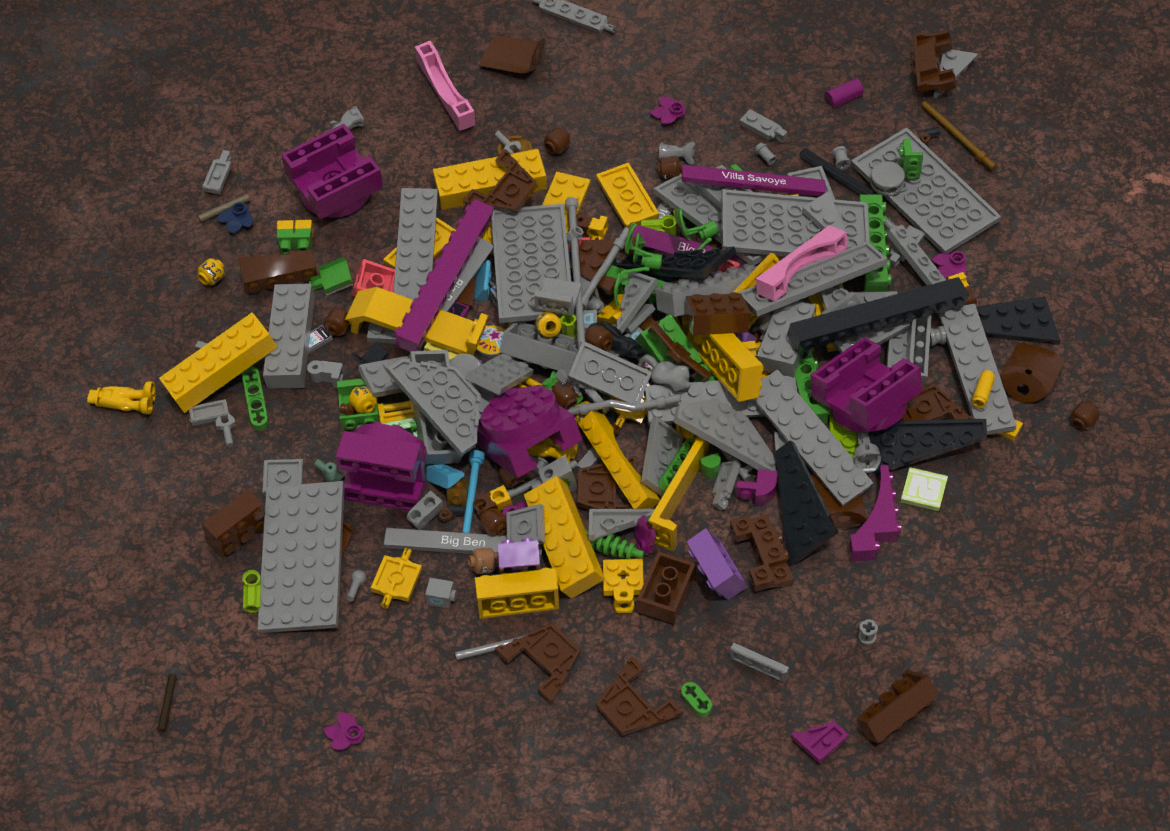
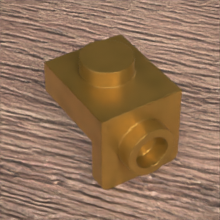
[447,478,470,506]

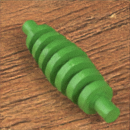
[586,529,645,559]

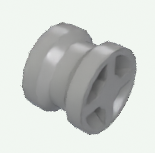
[930,326,946,347]

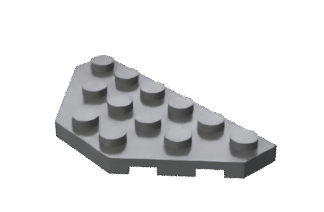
[386,358,481,456]
[673,399,776,471]

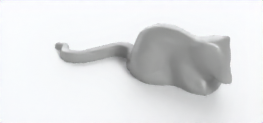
[623,355,691,392]

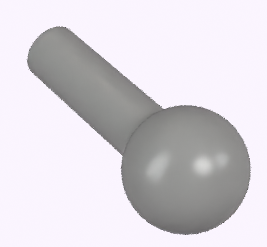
[346,570,366,602]

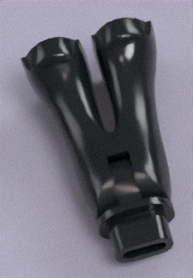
[585,321,647,359]

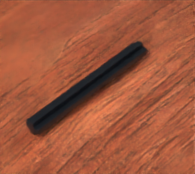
[800,148,874,195]

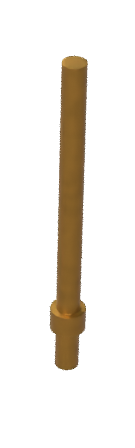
[921,101,997,170]

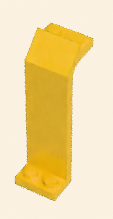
[345,287,488,356]
[648,424,709,551]

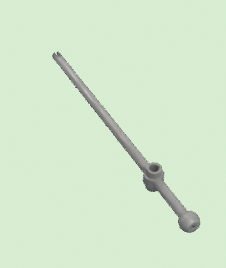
[565,197,585,348]

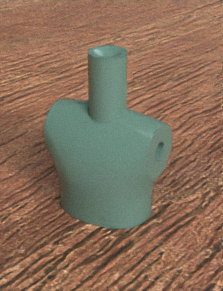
[314,459,345,482]

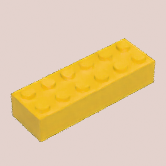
[433,149,547,210]
[159,312,278,413]
[687,326,763,402]
[524,475,605,599]

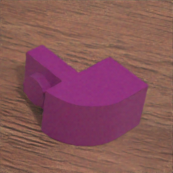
[736,469,778,506]

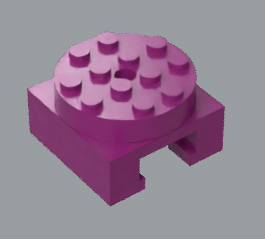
[281,124,383,220]
[810,337,922,432]
[477,385,582,478]
[336,422,427,511]

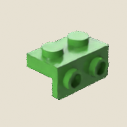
[898,139,923,179]

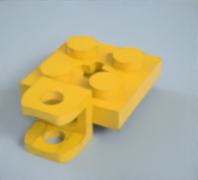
[603,559,644,613]

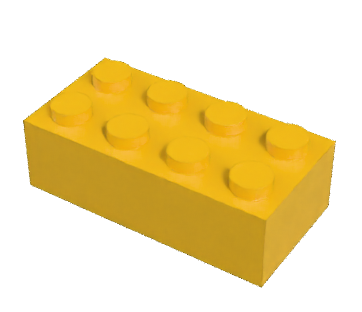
[475,568,559,619]

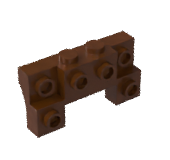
[912,30,956,93]
[730,514,793,592]

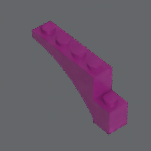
[849,465,901,562]

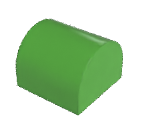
[700,453,721,478]

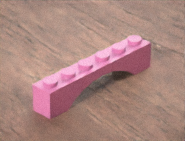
[415,41,475,131]
[756,225,848,302]

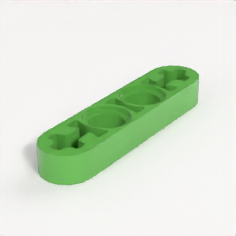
[242,366,269,431]
[658,438,696,492]

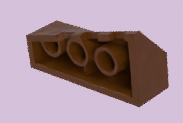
[237,250,318,294]
[856,670,939,743]

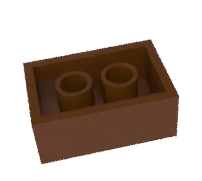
[684,292,750,335]
[202,489,266,558]
[637,551,696,624]

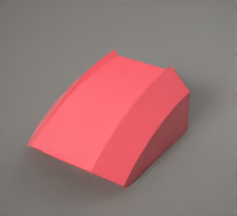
[351,259,395,296]

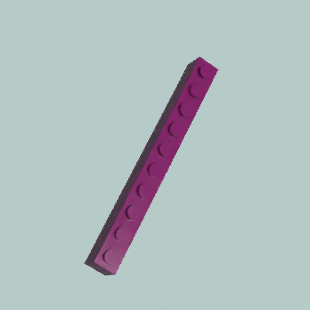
[394,199,494,352]

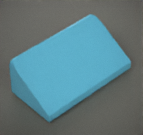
[474,260,491,301]
[426,464,464,489]

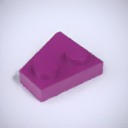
[791,721,849,764]

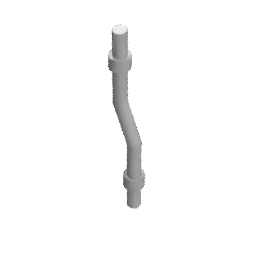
[574,227,629,316]
[567,394,681,415]

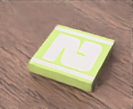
[901,467,948,511]

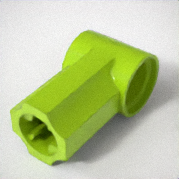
[641,215,678,236]
[560,314,578,339]
[242,570,261,613]

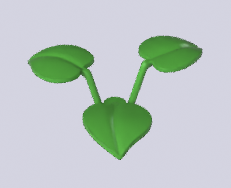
[673,208,719,250]
[614,222,663,307]

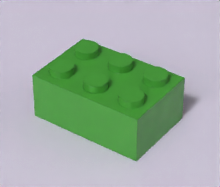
[635,314,703,371]

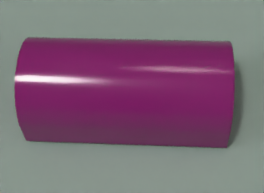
[824,78,864,108]

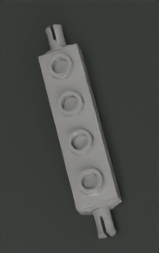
[531,0,616,34]
[883,218,946,285]

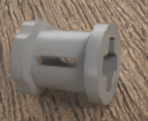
[831,146,851,170]
[858,619,878,645]

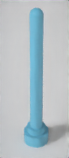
[462,450,485,533]

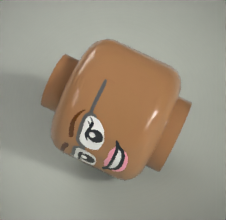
[468,548,499,574]

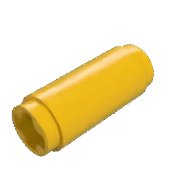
[972,370,995,408]

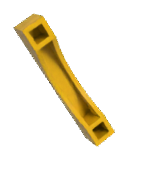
[578,411,660,509]

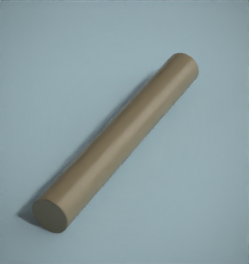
[198,194,250,222]

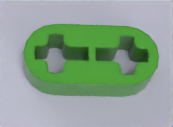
[681,682,712,718]

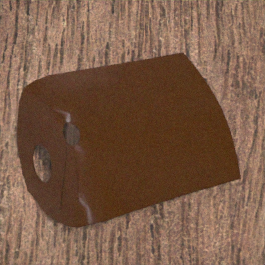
[479,35,546,74]
[1001,343,1066,403]
[811,475,868,530]

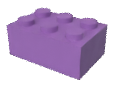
[687,528,748,600]
[497,538,540,574]

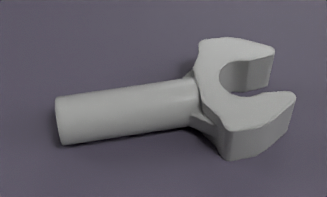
[495,131,521,154]
[216,414,236,448]

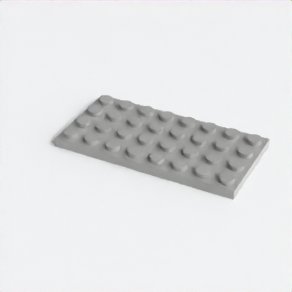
[851,127,1001,254]
[721,189,870,257]
[492,204,574,323]
[257,481,345,633]

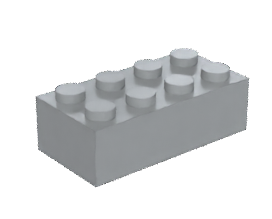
[757,301,816,378]

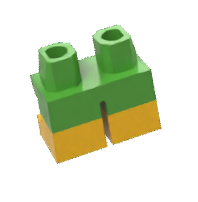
[277,220,314,255]

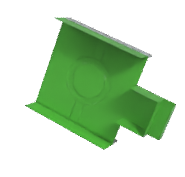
[309,257,353,295]

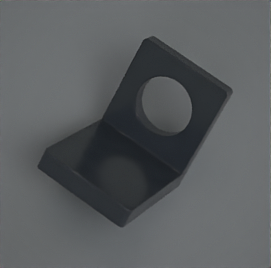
[351,341,389,365]

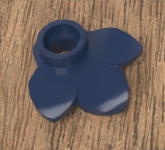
[217,202,253,234]

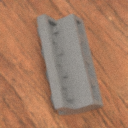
[886,315,931,386]

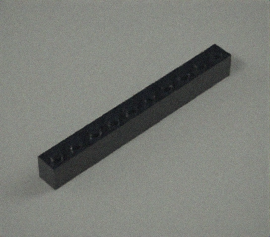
[787,277,969,352]

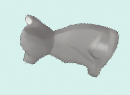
[330,106,364,131]
[659,142,695,165]

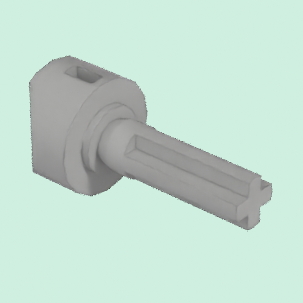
[853,431,881,473]

